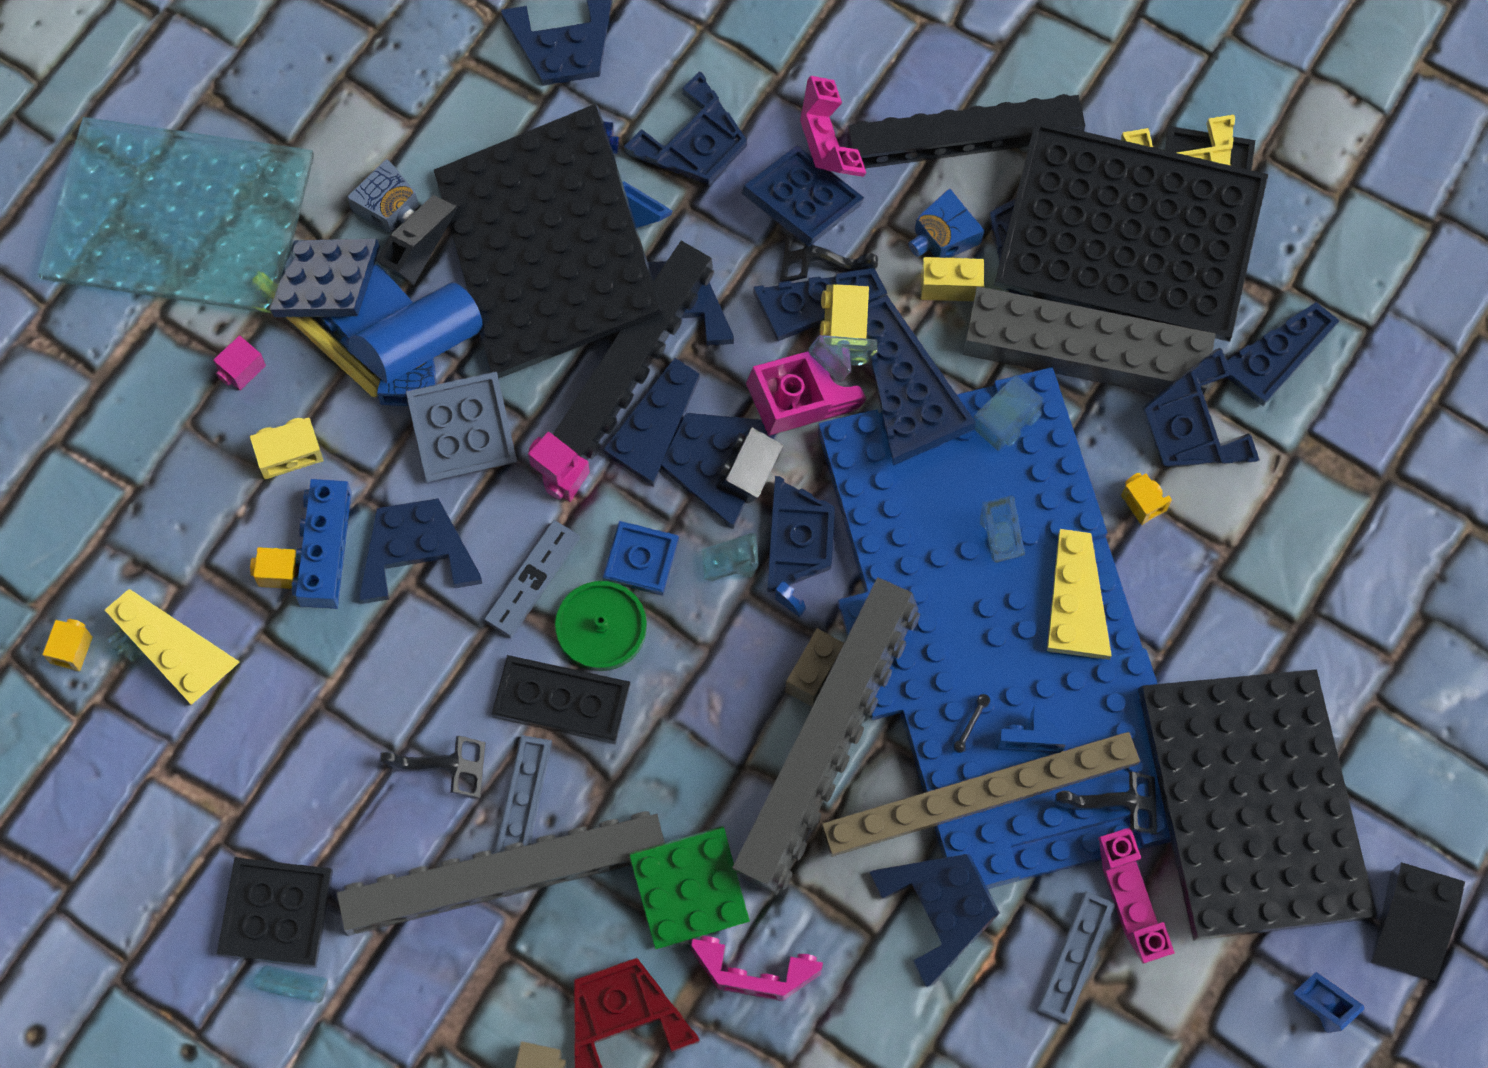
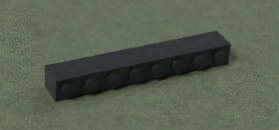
[847,94,1086,169]
[553,240,714,460]

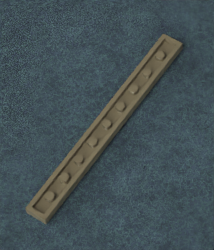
[822,732,1140,857]

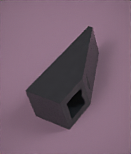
[376,195,458,285]

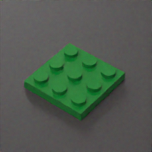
[629,826,750,949]

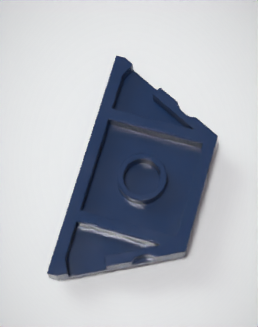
[767,476,835,592]

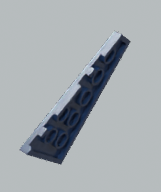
[866,295,976,465]

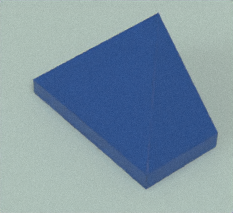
[622,181,672,228]

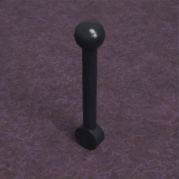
[953,694,990,753]

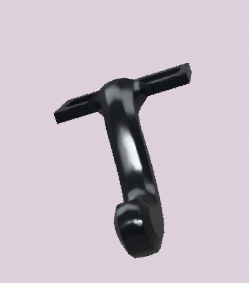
[780,234,879,282]
[379,736,486,799]
[1055,772,1157,835]

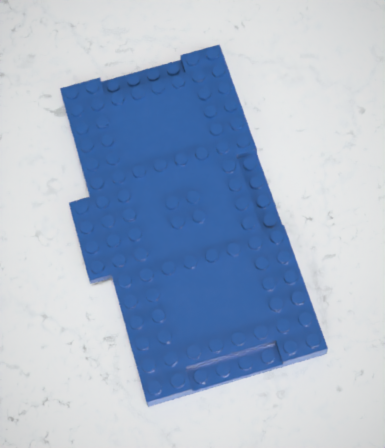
[818,367,1171,889]

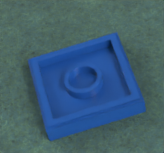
[603,521,679,596]

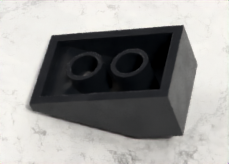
[1371,862,1465,982]

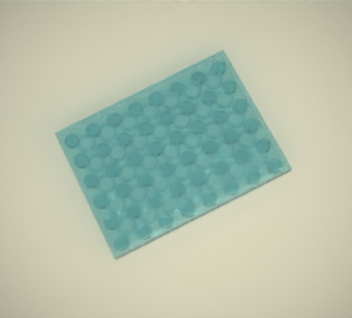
[38,117,314,314]

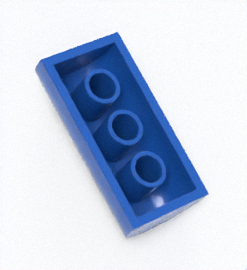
[348,283,483,384]

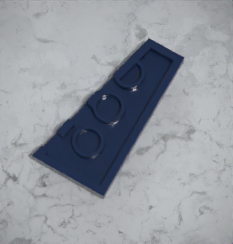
[753,268,887,341]
[1226,302,1340,407]
[604,358,700,487]

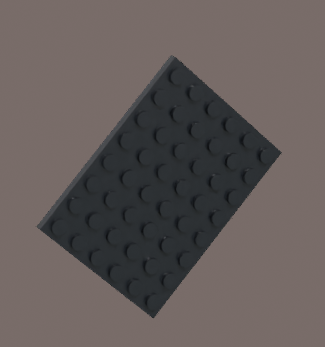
[434,103,664,379]
[994,120,1268,342]
[1138,669,1377,941]

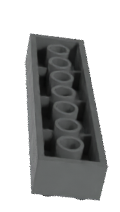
[963,286,1216,395]

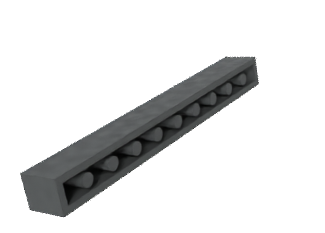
[337,811,665,936]

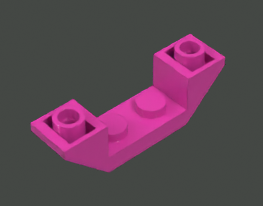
[800,76,866,177]
[1099,827,1175,964]
[691,936,823,1001]

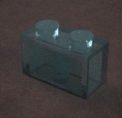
[973,375,1043,451]

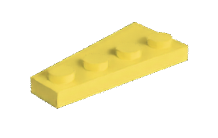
[1047,529,1112,660]
[105,589,240,705]

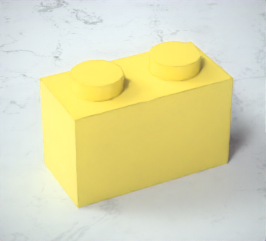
[921,257,984,301]
[820,284,869,347]
[250,417,324,480]

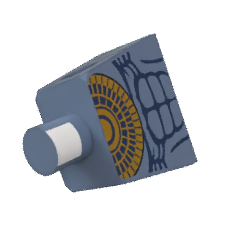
[347,159,419,232]

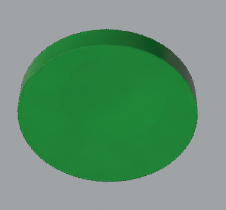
[555,581,647,671]

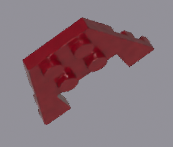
[574,958,700,1068]

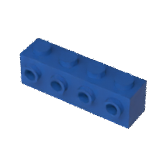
[292,479,352,609]

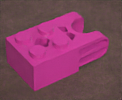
[746,346,867,436]

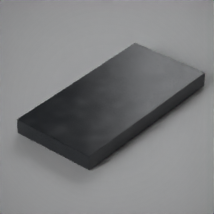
[492,655,631,744]

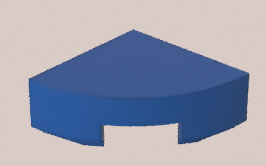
[775,581,806,618]

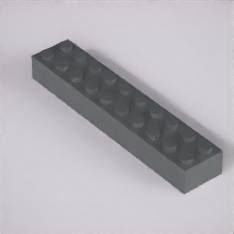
[732,577,920,895]

